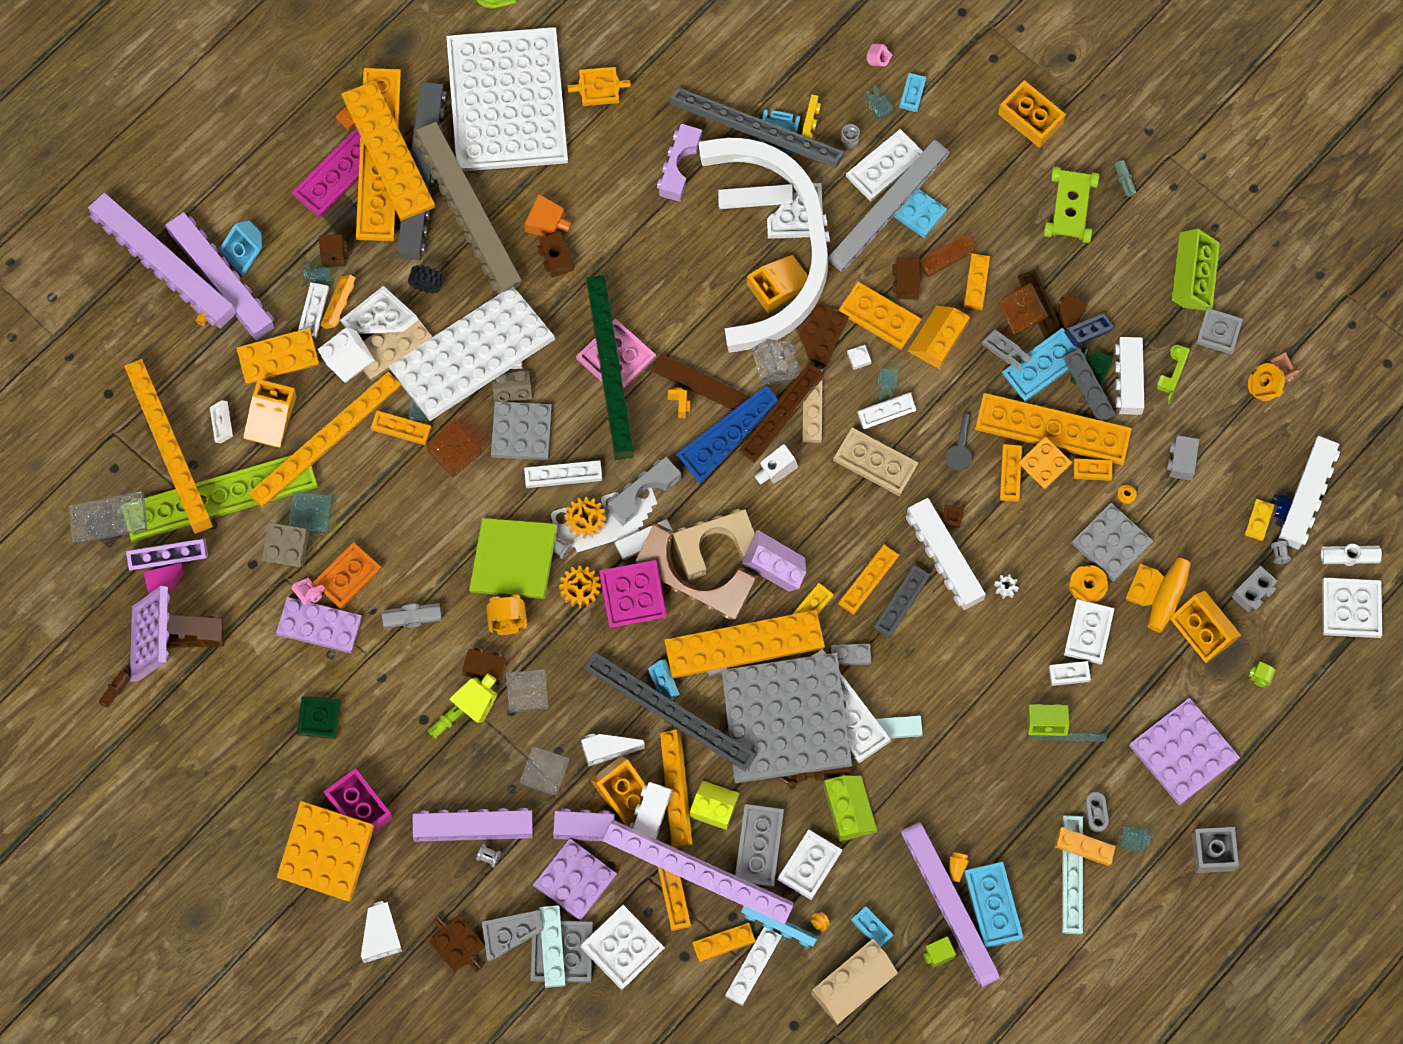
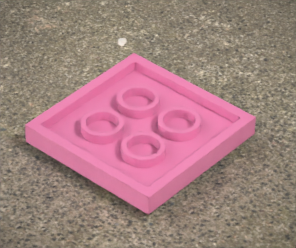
[576,319,656,389]

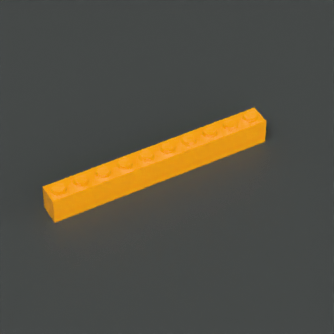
[124,359,213,534]

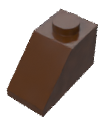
[1057,292,1088,331]

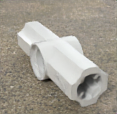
[1321,544,1382,566]

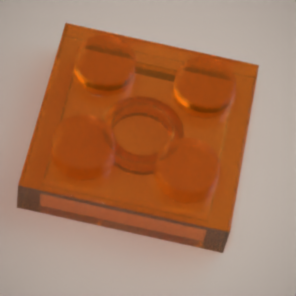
[998,283,1048,335]

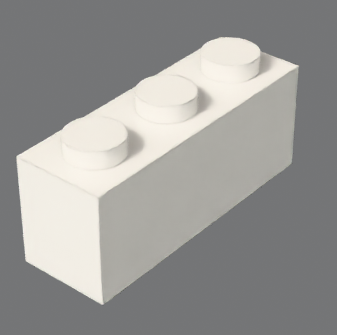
[630,782,673,839]

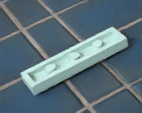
[539,906,565,988]

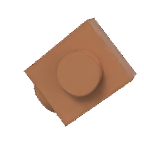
[1267,352,1299,382]

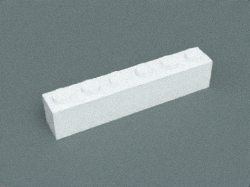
[1277,436,1340,550]
[906,498,986,610]

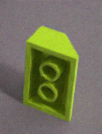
[823,776,877,842]

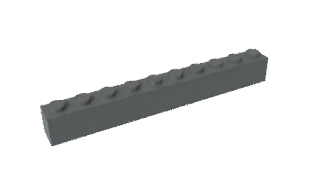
[397,82,447,260]

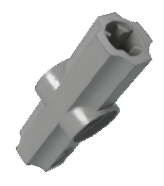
[382,603,442,628]

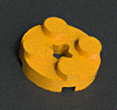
[1248,363,1285,401]
[1069,565,1108,603]

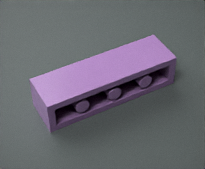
[126,538,208,570]

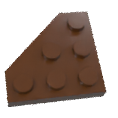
[796,295,849,367]

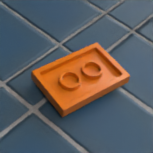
[313,542,382,609]

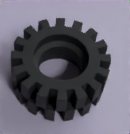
[408,265,444,294]

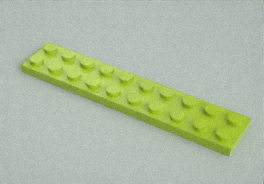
[121,455,318,542]

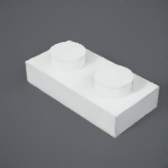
[210,400,233,443]
[1049,661,1091,686]

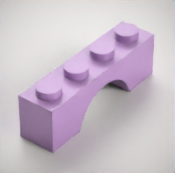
[657,124,702,202]

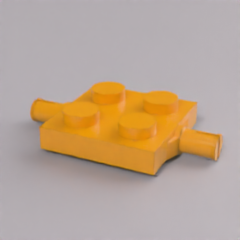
[568,67,631,106]

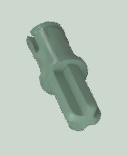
[1114,160,1136,197]

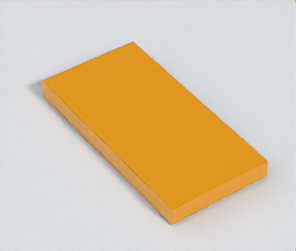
[838,281,922,350]

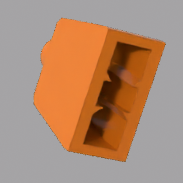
[525,194,572,236]

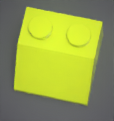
[690,781,740,830]

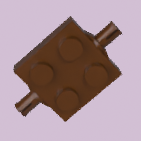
[429,915,485,973]

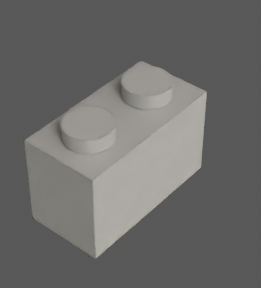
[1167,435,1199,481]

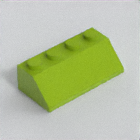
[1172,229,1220,311]

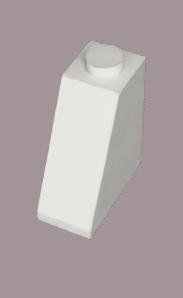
[361,901,402,963]

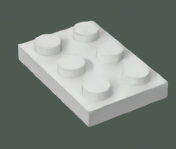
[1064,599,1115,664]
[778,830,842,900]

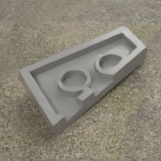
[482,910,543,962]

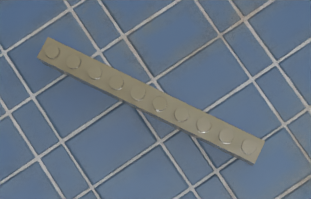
[413,122,521,295]

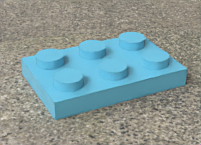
[894,189,947,239]

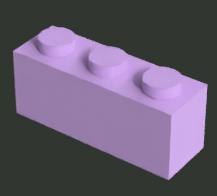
[553,809,614,841]

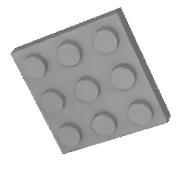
[491,401,552,460]
[1071,503,1153,582]
[531,921,593,983]

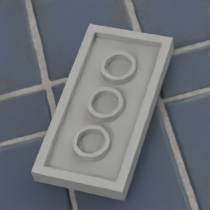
[735,804,784,888]

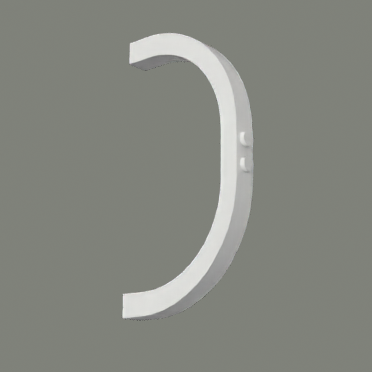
[698,138,830,353]

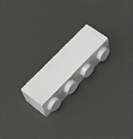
[1114,337,1144,415]

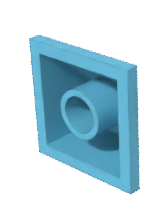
[218,220,262,276]

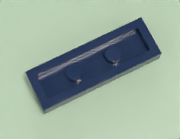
[1064,313,1115,347]

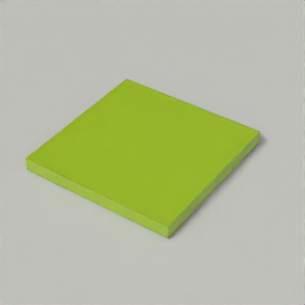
[469,518,558,599]

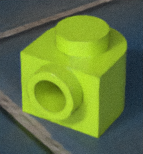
[1248,662,1276,687]

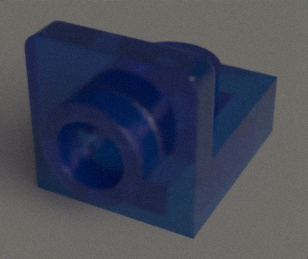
[1271,494,1292,527]

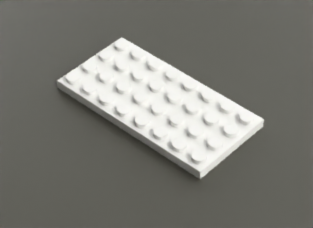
[388,287,555,421]

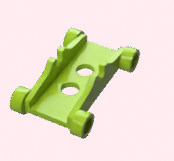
[1044,167,1099,243]

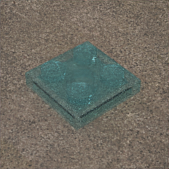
[289,492,332,534]

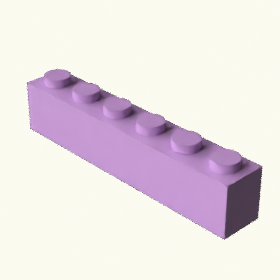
[413,808,533,842]

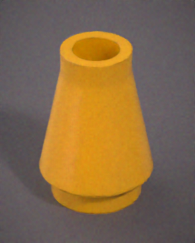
[949,852,969,883]

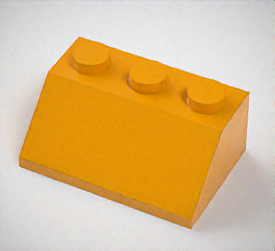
[908,306,970,370]
[1170,591,1241,663]

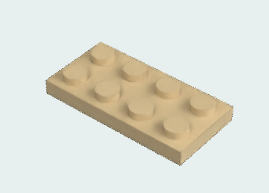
[363,309,432,382]
[833,428,918,496]

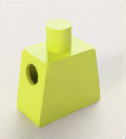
[449,673,497,723]

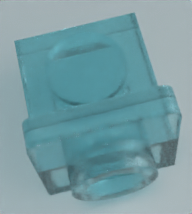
[303,261,332,285]
[1120,827,1151,852]

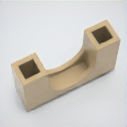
[673,509,755,581]

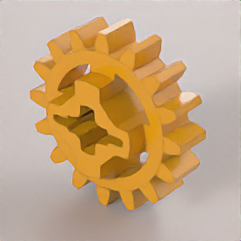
[565,497,606,539]
[559,565,601,608]

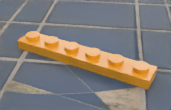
[660,729,693,849]

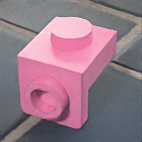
[291,578,325,605]

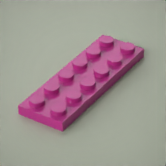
[292,129,361,218]

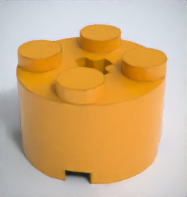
[486,595,527,635]

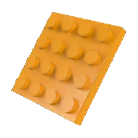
[277,801,375,902]

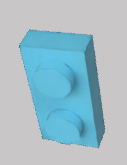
[899,73,926,112]
[648,660,680,700]
[851,906,893,947]

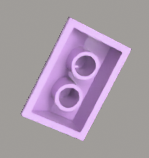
[742,530,806,592]

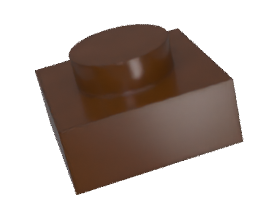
[942,504,964,528]

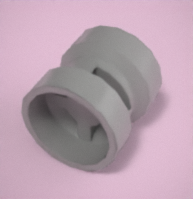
[841,124,860,148]

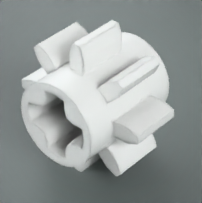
[994,574,1019,599]

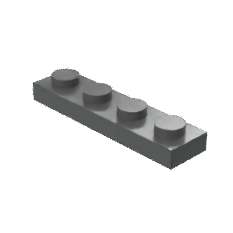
[1062,348,1115,421]
[873,565,930,639]

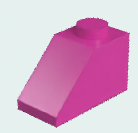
[143,563,185,595]

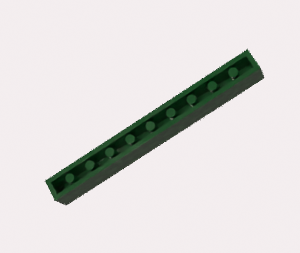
[586,275,633,461]

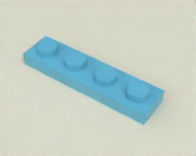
[741,906,819,947]

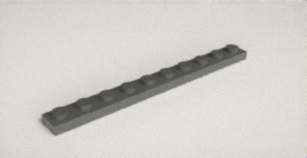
[669,87,844,168]
[584,652,756,772]

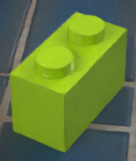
[1027,704,1069,736]

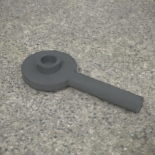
[945,414,972,471]

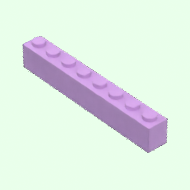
[166,212,274,341]

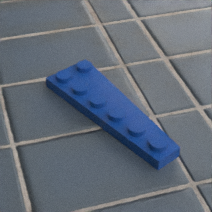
[676,386,778,484]

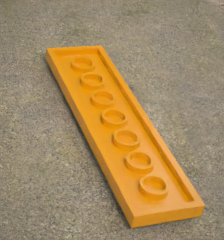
[341,81,435,221]
[975,393,1132,465]
[664,610,825,678]

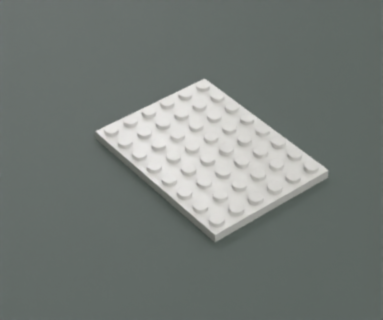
[447,27,568,171]

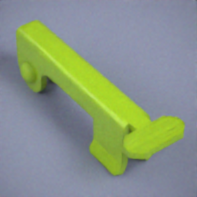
[1157,345,1190,404]

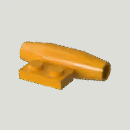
[1126,558,1191,633]

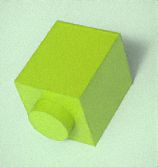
[923,937,956,968]

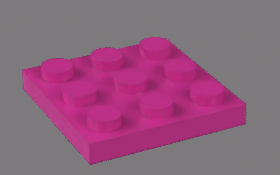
[599,560,667,628]

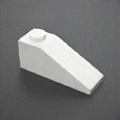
[581,734,645,766]

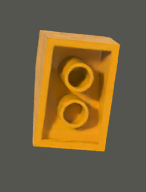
[590,756,645,827]

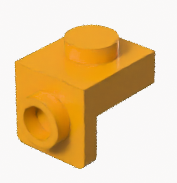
[668,388,690,418]

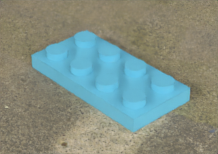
[1002,328,1085,403]
[964,862,1024,948]

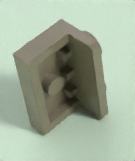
[492,371,532,402]

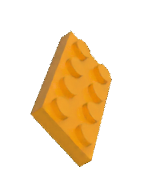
[237,328,320,385]

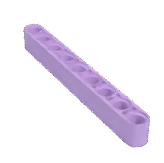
[901,822,1000,988]

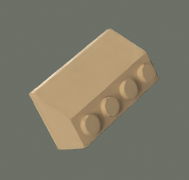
[811,939,898,1025]

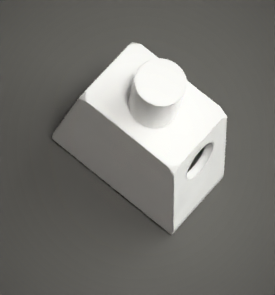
[754,444,799,485]

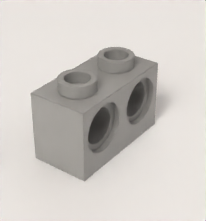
[1232,566,1277,613]

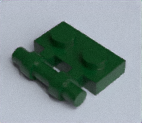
[1070,348,1113,388]

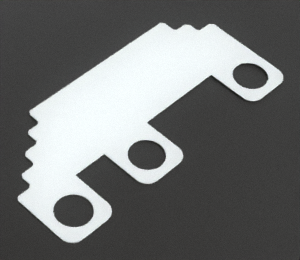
[551,488,657,552]

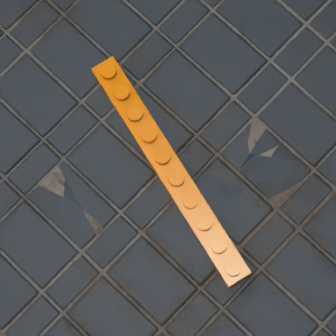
[249,372,401,508]

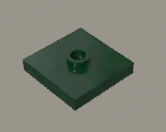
[297,696,341,739]

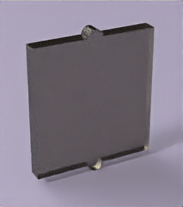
[322,194,357,234]

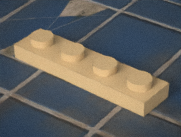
[802,369,822,443]

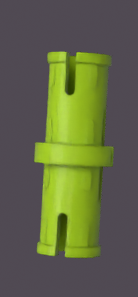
[427,705,464,739]

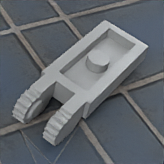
[982,330,1031,371]

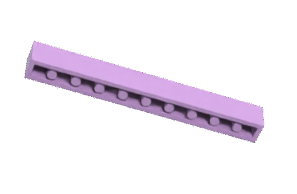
[88,193,236,329]
[603,820,794,924]

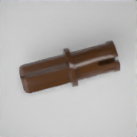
[99,671,130,708]

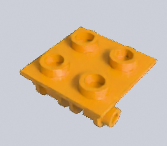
[1018,436,1072,489]

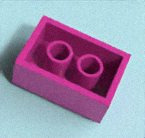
[324,768,393,835]

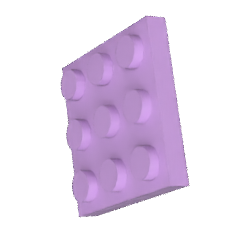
[533,839,617,921]

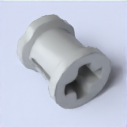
[553,536,572,560]
[1271,541,1291,564]
[476,844,502,868]

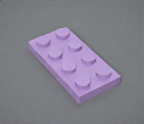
[276,597,362,654]

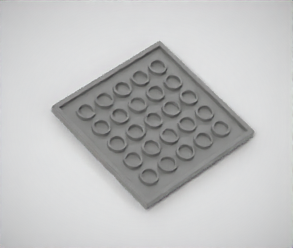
[722,653,852,783]

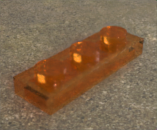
[919,235,976,278]

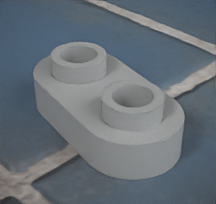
[1085,792,1109,832]

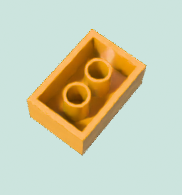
[998,80,1066,148]

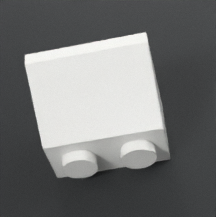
[318,327,375,383]

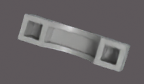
[608,457,681,526]

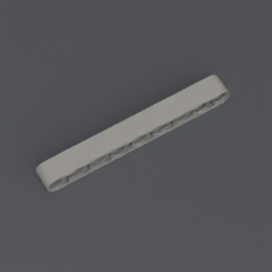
[828,140,950,272]

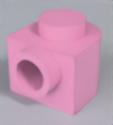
[867,43,892,66]

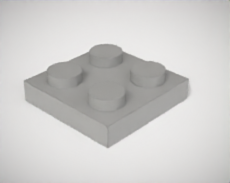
[1196,308,1243,355]

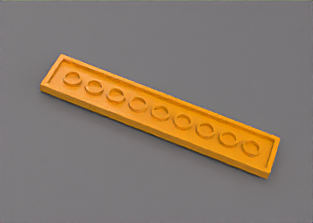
[356,68,401,241]

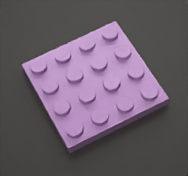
[130,586,170,681]
[1129,698,1240,806]

